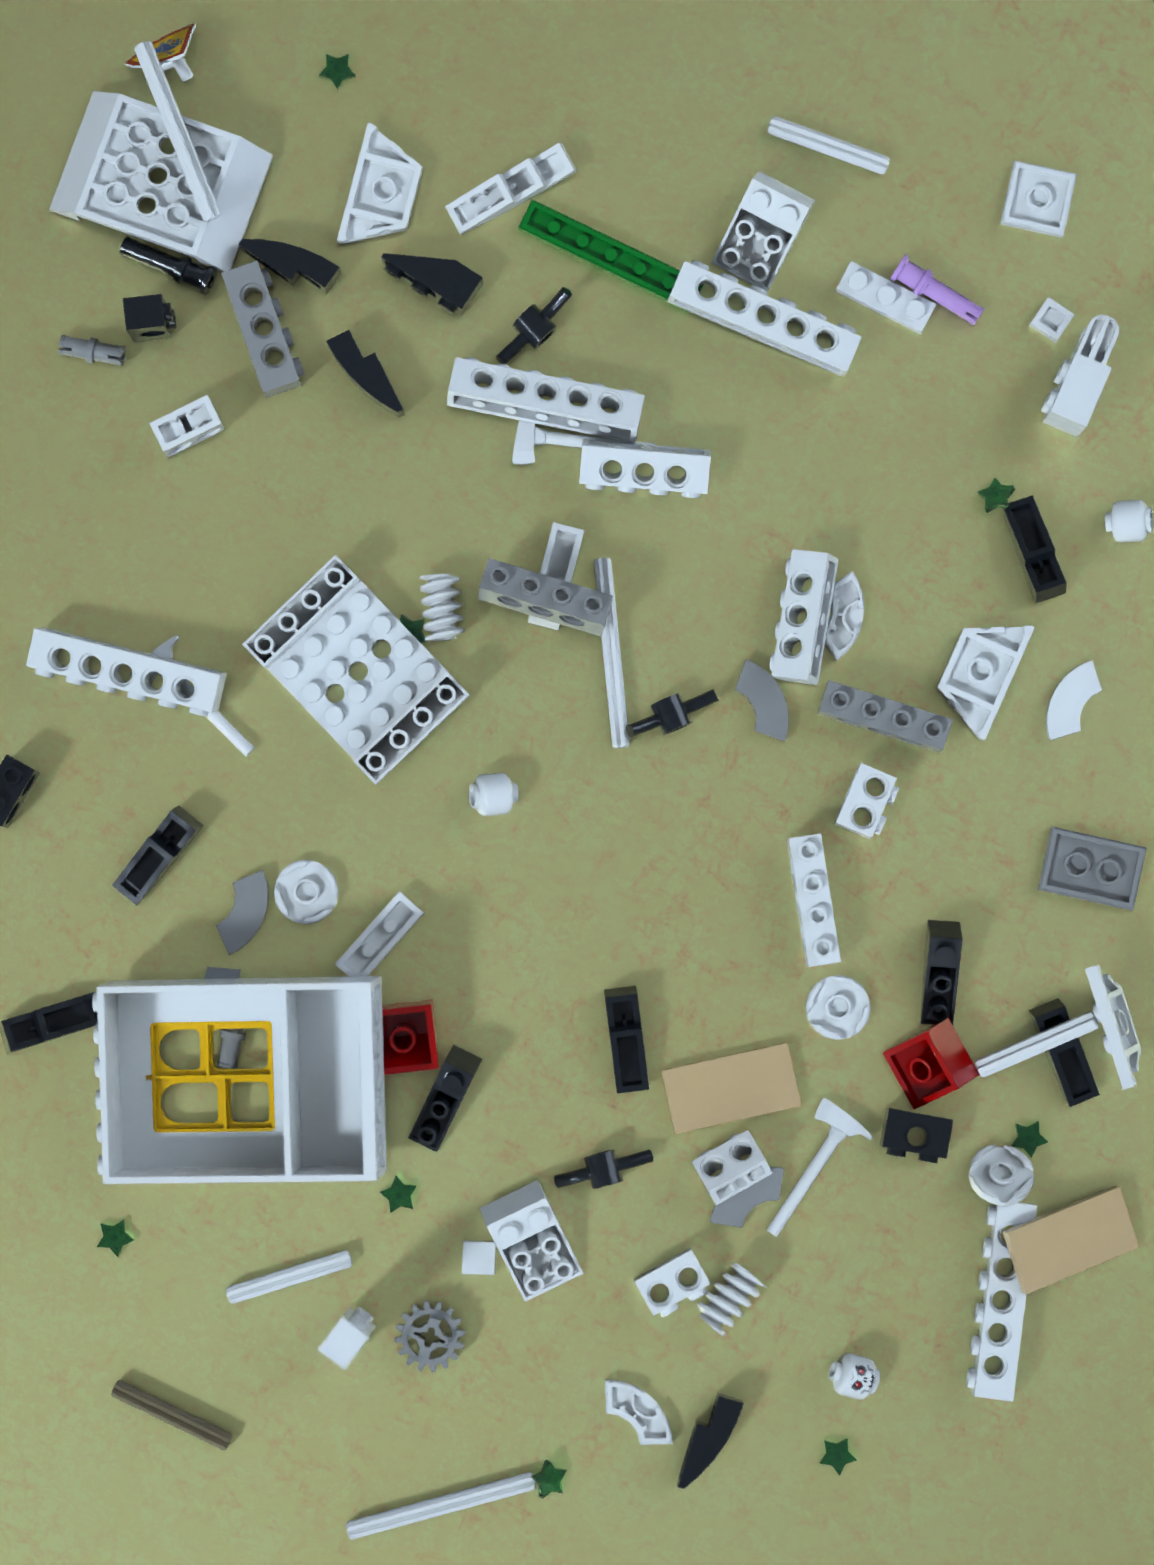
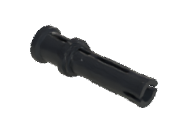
[119,236,217,295]

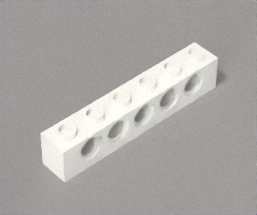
[667,260,862,377]
[447,357,645,443]
[26,627,227,716]
[966,1202,1037,1402]

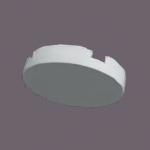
[274,860,339,924]
[805,975,871,1040]
[968,1145,1034,1206]

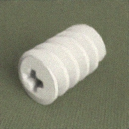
[419,574,465,642]
[697,1262,766,1337]

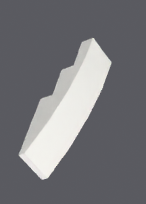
[445,143,577,234]

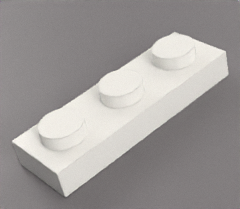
[836,261,936,335]
[335,891,424,976]

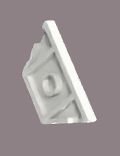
[337,123,423,244]
[937,625,1035,741]
[1085,965,1141,1090]

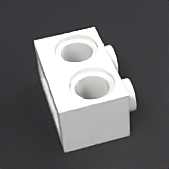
[149,395,225,458]
[834,763,899,839]
[692,1130,773,1205]
[634,1248,710,1317]

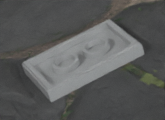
[1037,827,1147,911]

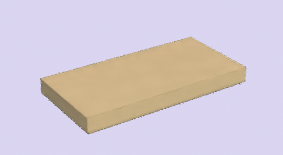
[661,1043,802,1134]
[1003,1186,1139,1294]

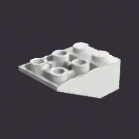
[711,171,815,292]
[480,1180,583,1302]

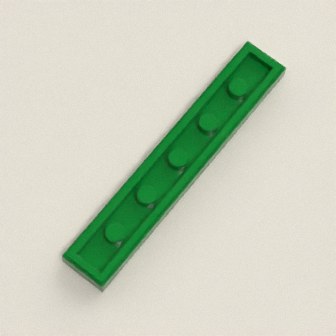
[518,199,704,312]

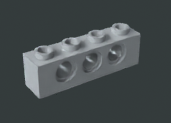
[221,260,305,398]
[478,558,613,637]
[817,680,953,753]

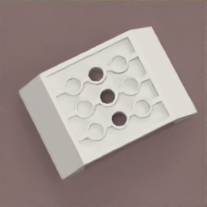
[49,91,273,272]
[242,555,470,785]

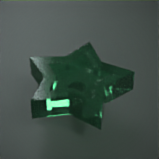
[319,54,356,90]
[978,478,1016,513]
[400,614,427,643]
[1011,1121,1048,1158]
[380,1175,417,1213]
[97,1219,134,1257]
[819,1438,857,1476]
[531,1460,567,1499]

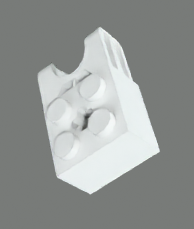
[1041,315,1119,437]

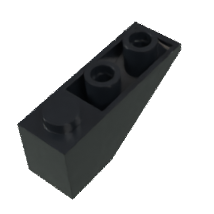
[381,253,483,316]
[920,920,963,1025]
[408,1045,482,1152]

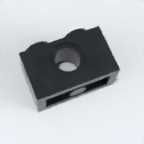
[123,294,176,342]
[880,1107,953,1163]

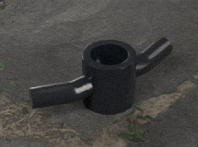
[496,287,572,365]
[626,689,719,737]
[554,1149,653,1189]

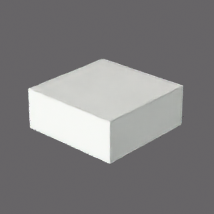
[1029,297,1075,343]
[462,1240,496,1275]

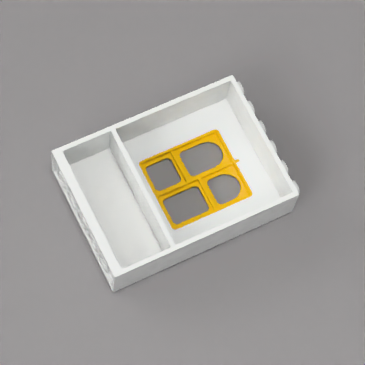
[92,976,387,1184]

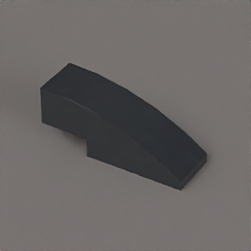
[239,239,342,294]
[326,330,405,417]
[1002,495,1067,603]
[112,805,204,906]
[604,986,649,1093]
[0,992,98,1054]
[1029,998,1100,1107]
[677,1393,744,1489]

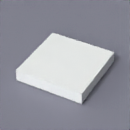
[1000,161,1077,238]

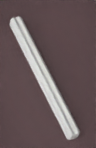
[134,41,221,222]
[594,557,630,748]
[346,1472,536,1540]

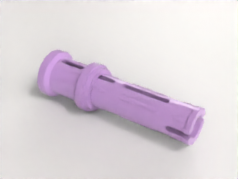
[890,254,984,326]

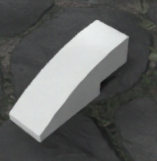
[528,522,584,631]

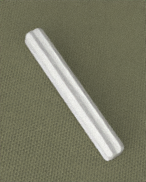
[768,116,890,174]
[975,1011,1098,1077]
[226,1250,352,1304]

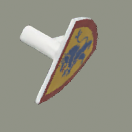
[125,23,196,81]

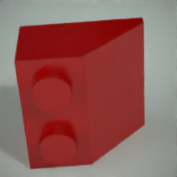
[382,999,439,1075]
[883,1018,980,1110]

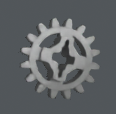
[394,1300,465,1372]

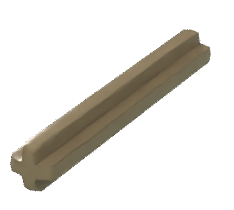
[111,1380,233,1450]

